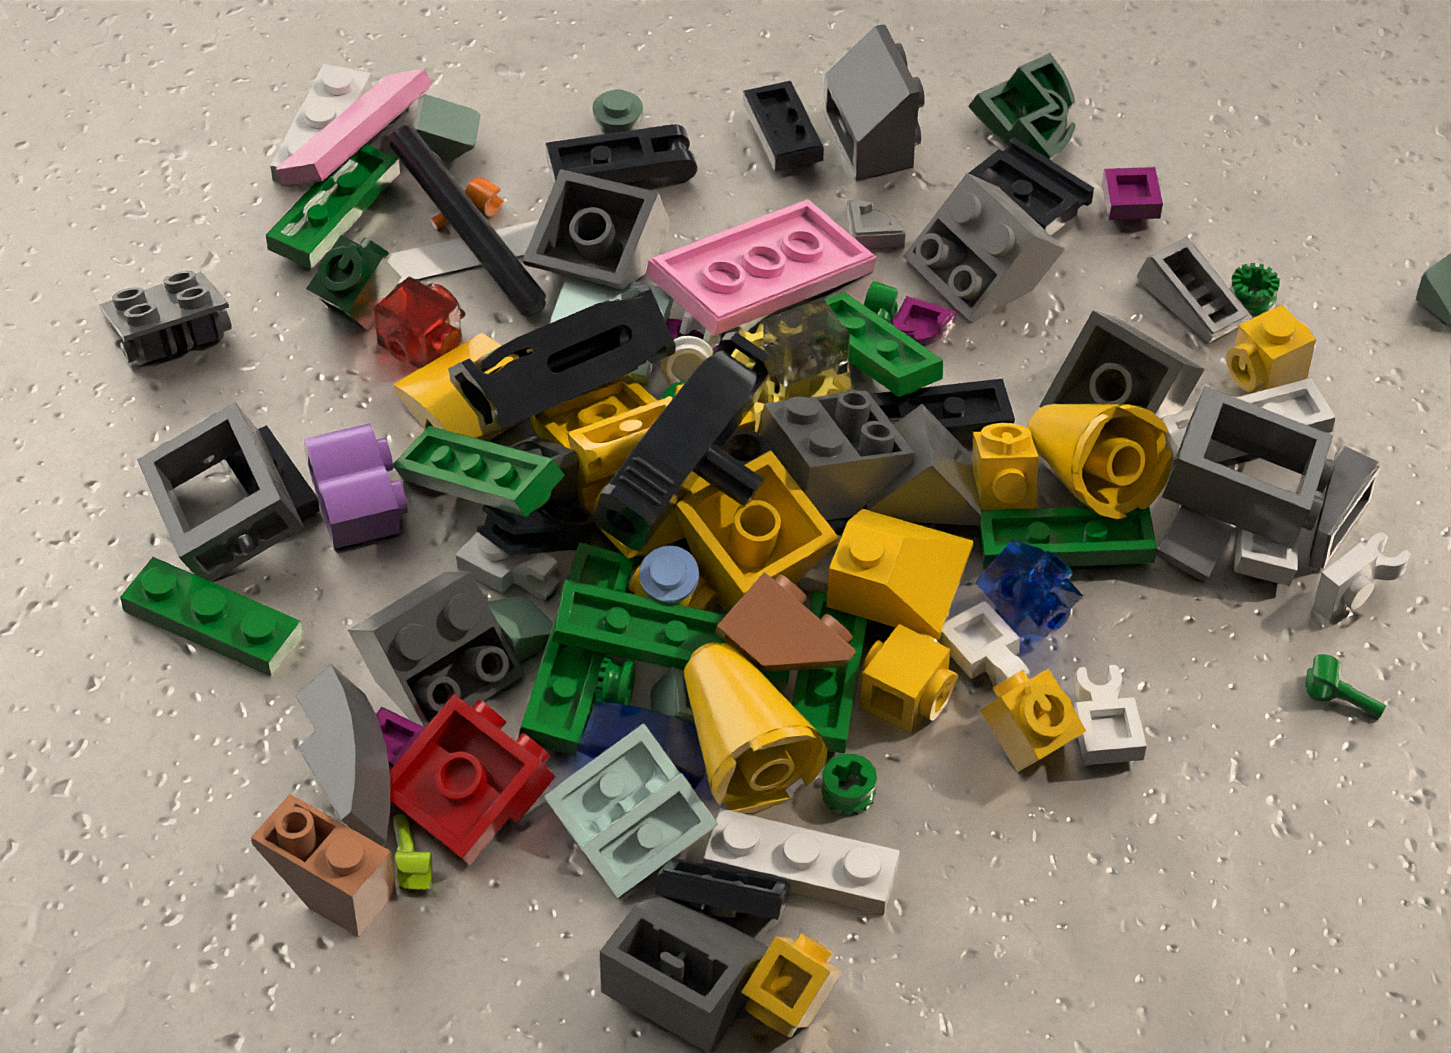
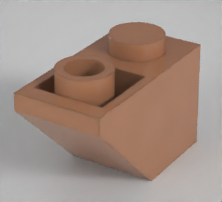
[714,572,856,673]
[251,794,396,937]

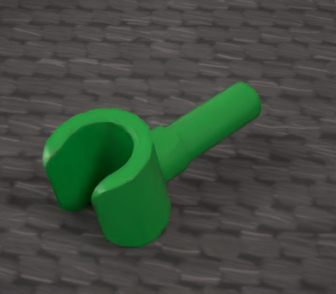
[864,281,898,323]
[1305,654,1387,718]

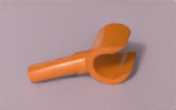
[430,177,504,230]

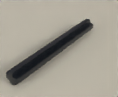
[389,124,546,317]

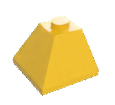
[675,450,839,614]
[826,509,973,640]

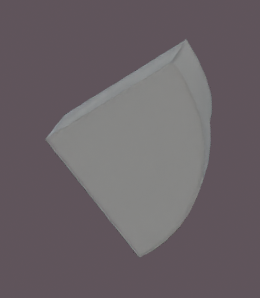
[847,200,906,249]

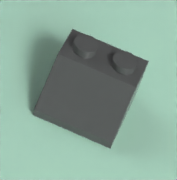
[522,169,671,290]
[1039,310,1205,418]

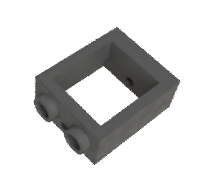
[1162,386,1335,548]
[137,402,304,582]

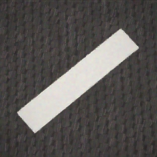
[387,220,539,284]

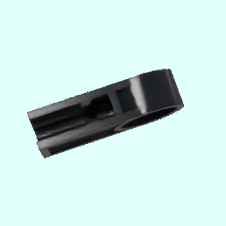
[476,499,594,556]

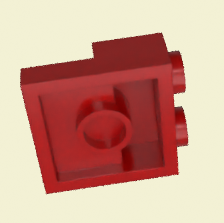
[390,694,556,865]

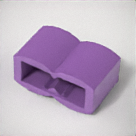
[304,423,408,549]

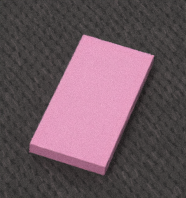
[646,199,877,336]

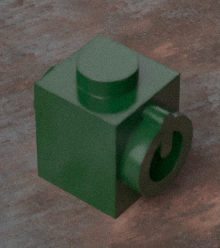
[306,235,401,331]

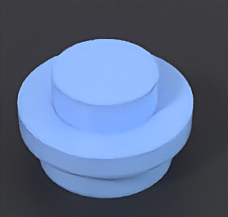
[639,546,699,604]

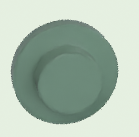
[592,89,643,134]

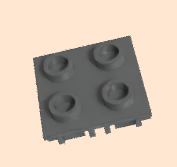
[99,271,232,365]

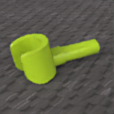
[392,814,432,890]

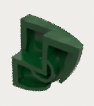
[968,53,1076,160]

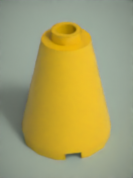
[1026,404,1173,519]
[684,642,828,814]

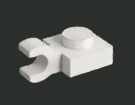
[456,532,560,600]
[1312,532,1411,622]
[937,601,1030,687]

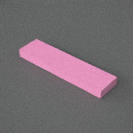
[275,69,432,187]

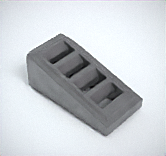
[1137,237,1252,343]
[1309,446,1380,571]

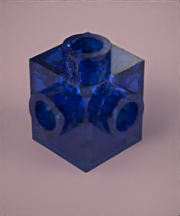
[975,540,1083,638]

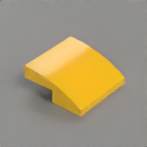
[392,333,523,442]

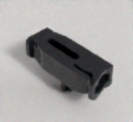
[448,284,676,437]
[592,332,775,552]

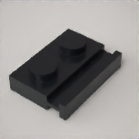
[969,137,1094,235]

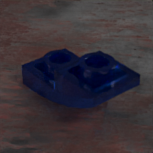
[576,702,706,790]

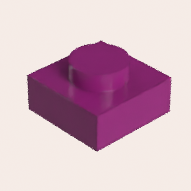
[1102,167,1163,220]

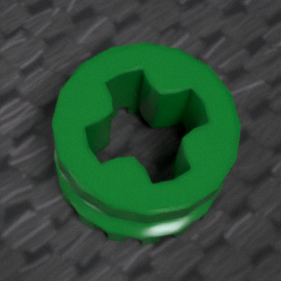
[1230,263,1280,316]
[595,656,636,714]
[821,753,877,816]

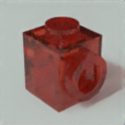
[373,276,466,369]

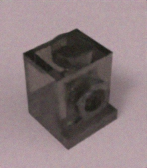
[759,297,850,387]

